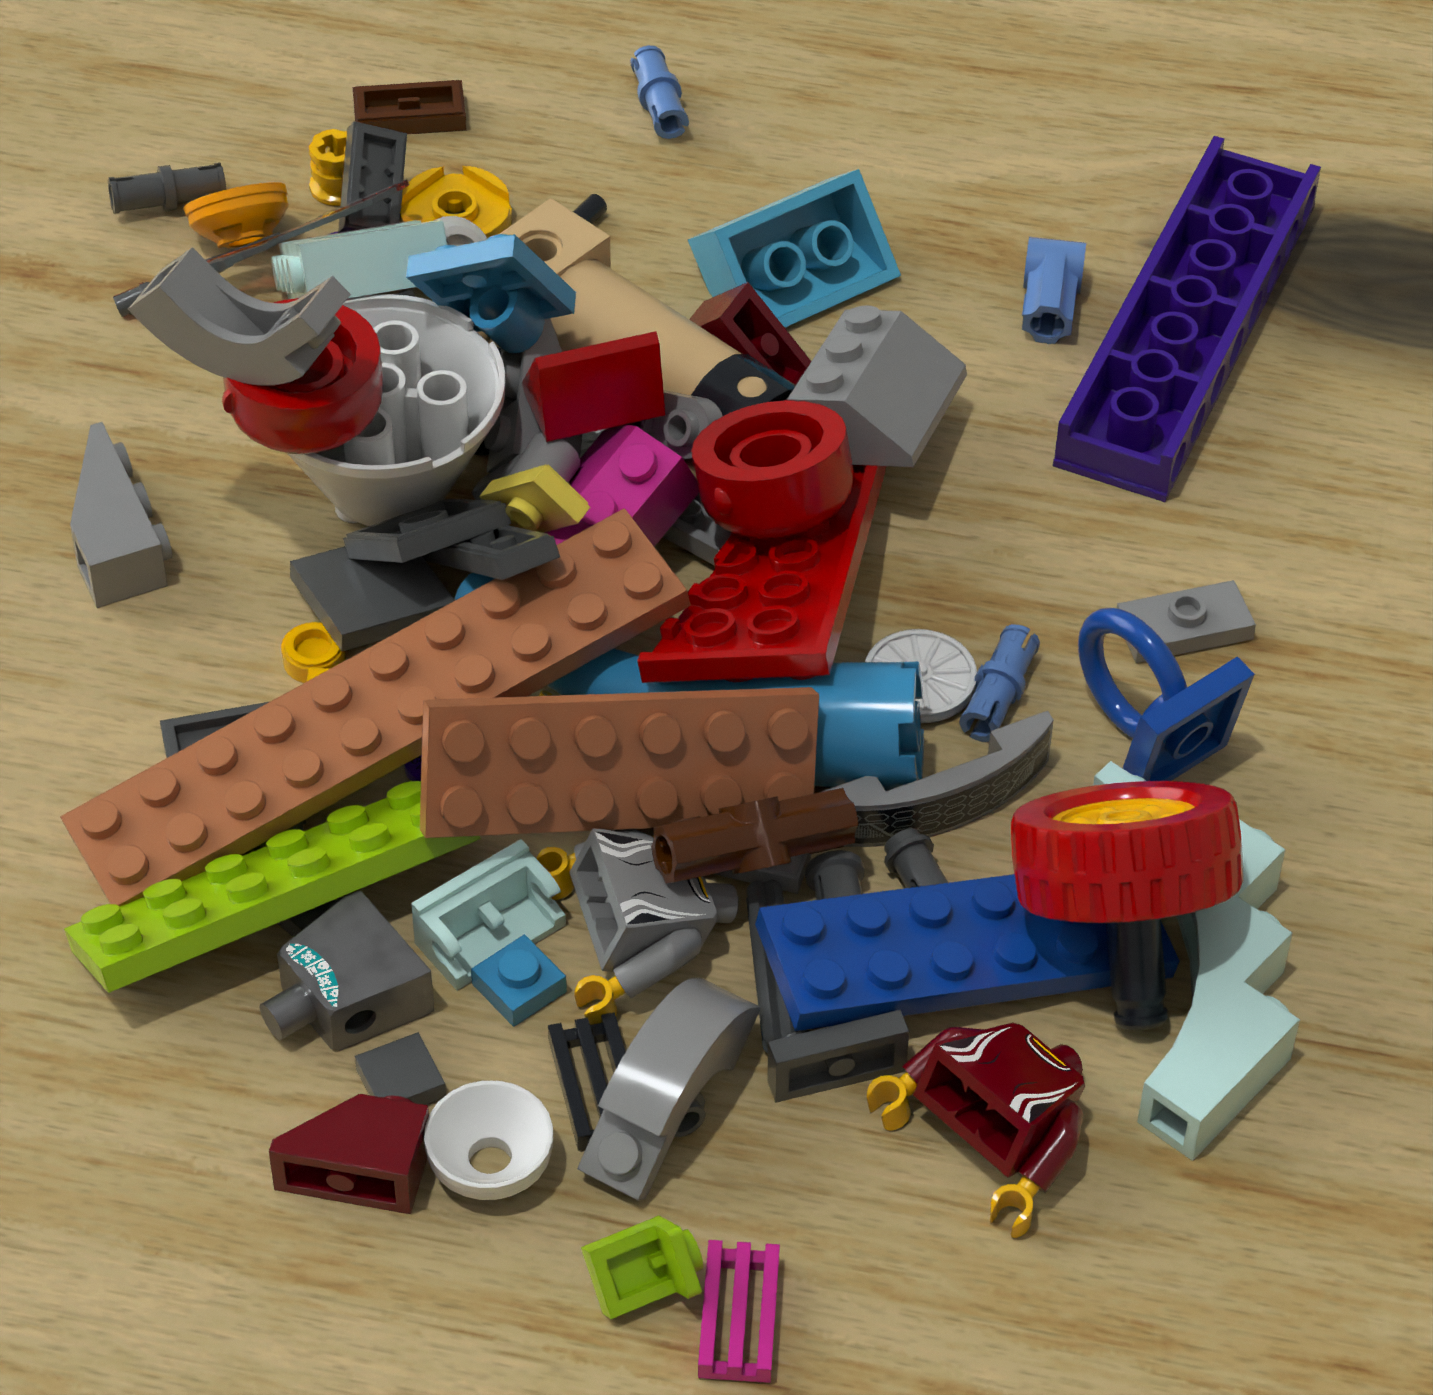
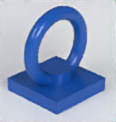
[1078,608,1255,781]

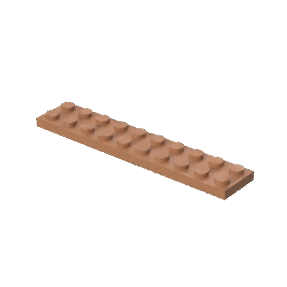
[60,508,691,907]

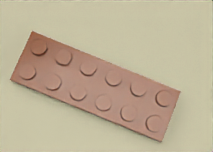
[420,687,819,838]

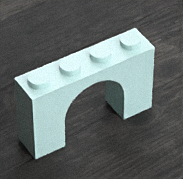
[271,220,447,299]

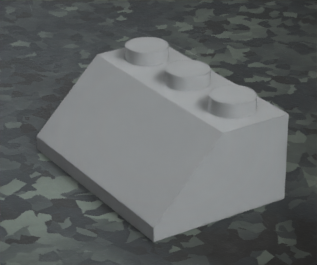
[787,306,967,467]

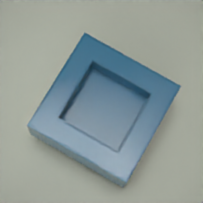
[471,934,567,1027]

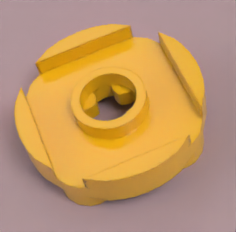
[400,166,512,238]

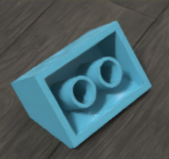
[687,169,901,327]

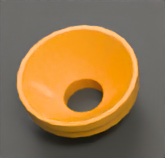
[184,182,289,249]

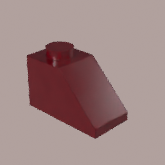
[689,282,812,385]
[269,1094,429,1214]

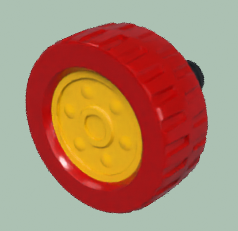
[1011,781,1243,1030]

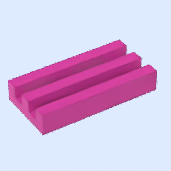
[698,1240,780,1383]

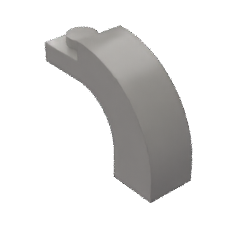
[128,247,351,385]
[577,978,761,1200]

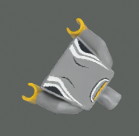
[536,829,738,1025]

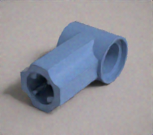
[1022,237,1086,344]

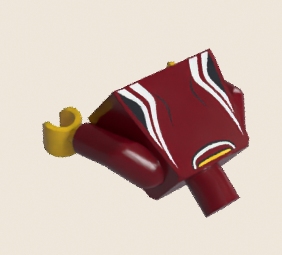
[867,1022,1086,1238]

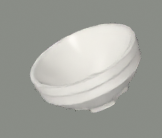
[424,1081,553,1200]

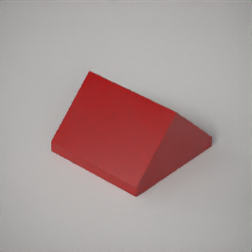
[522,331,666,442]

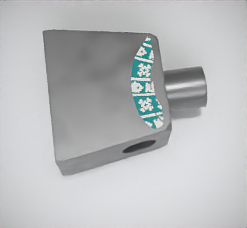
[260,889,434,1051]

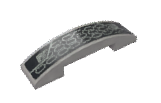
[822,711,1054,847]

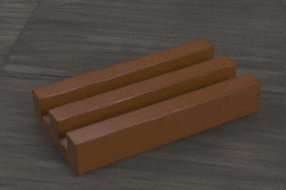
[352,80,467,134]

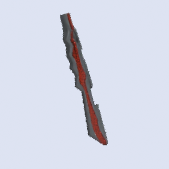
[113,179,409,317]

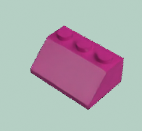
[544,425,699,547]

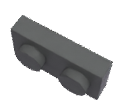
[767,1010,909,1103]

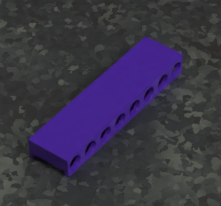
[1053,136,1321,502]

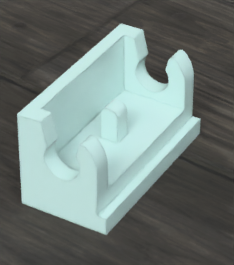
[411,839,566,991]

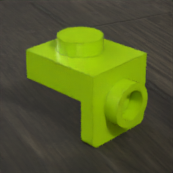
[581,1216,703,1319]

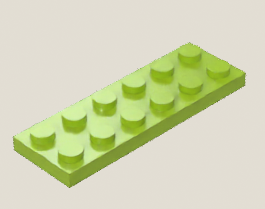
[64,781,481,993]

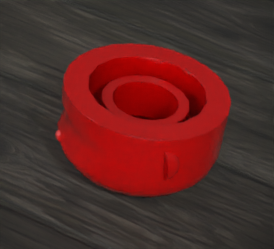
[222,298,383,454]
[691,400,854,539]

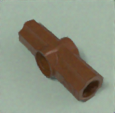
[651,788,859,884]

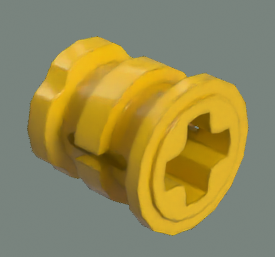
[309,129,347,206]

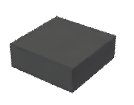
[355,1032,446,1105]

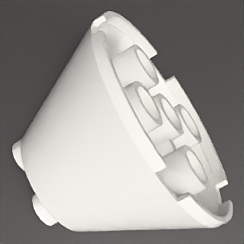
[287,294,505,526]

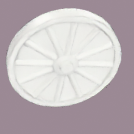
[865,629,977,723]

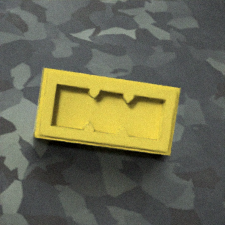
[479,464,590,533]

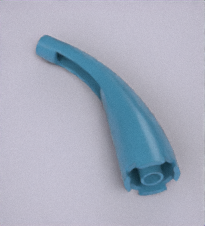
[455,573,924,791]

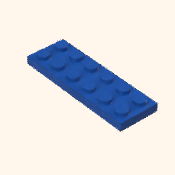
[755,874,1180,1031]

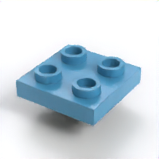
[406,234,576,353]

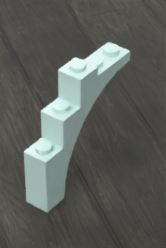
[1093,761,1300,1161]

